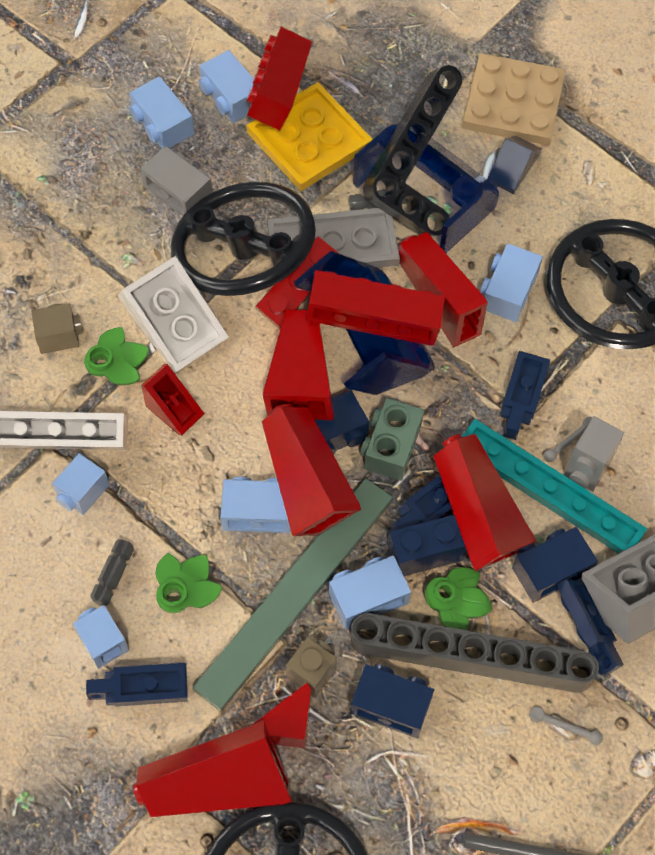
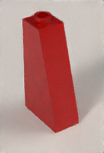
[399,232,488,348]
[262,309,335,420]
[261,404,361,537]
[434,434,537,571]
[133,721,292,818]

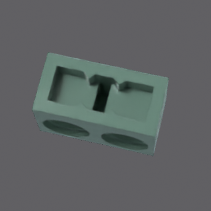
[360,398,424,481]

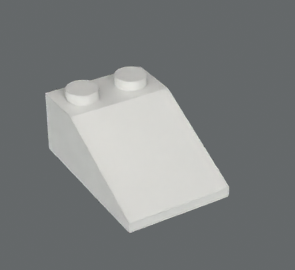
[117,256,229,373]

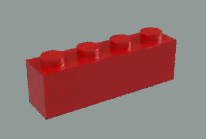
[246,26,313,131]
[305,270,445,346]

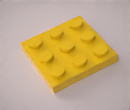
[246,82,373,192]

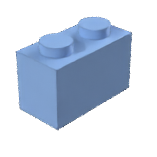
[198,50,254,124]
[129,76,194,148]
[480,243,543,322]
[221,477,291,533]
[329,555,411,630]

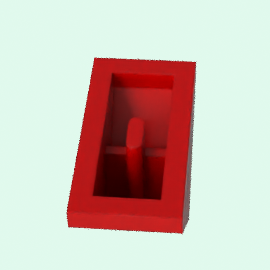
[141,364,205,436]
[252,683,311,748]

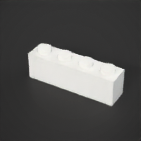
[0,411,128,450]

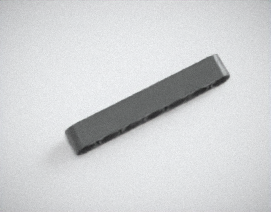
[350,613,599,693]

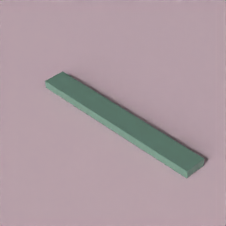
[192,478,393,712]

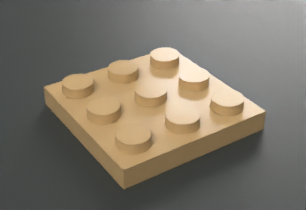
[462,53,566,146]

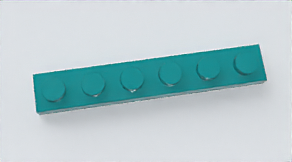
[462,419,648,554]

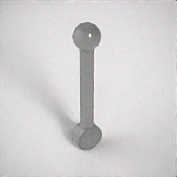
[544,417,593,462]
[529,707,603,745]

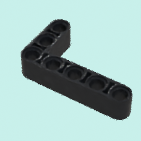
[363,65,462,237]

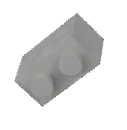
[140,146,212,216]
[564,416,625,492]

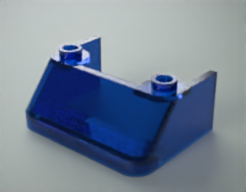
[353,124,499,253]
[294,251,435,395]

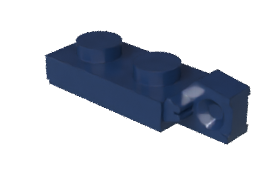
[501,351,550,440]
[389,475,452,531]
[557,579,624,676]
[86,663,188,707]

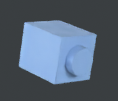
[52,453,109,515]
[72,605,129,669]

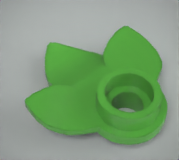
[84,327,149,385]
[155,553,222,613]
[425,567,492,630]

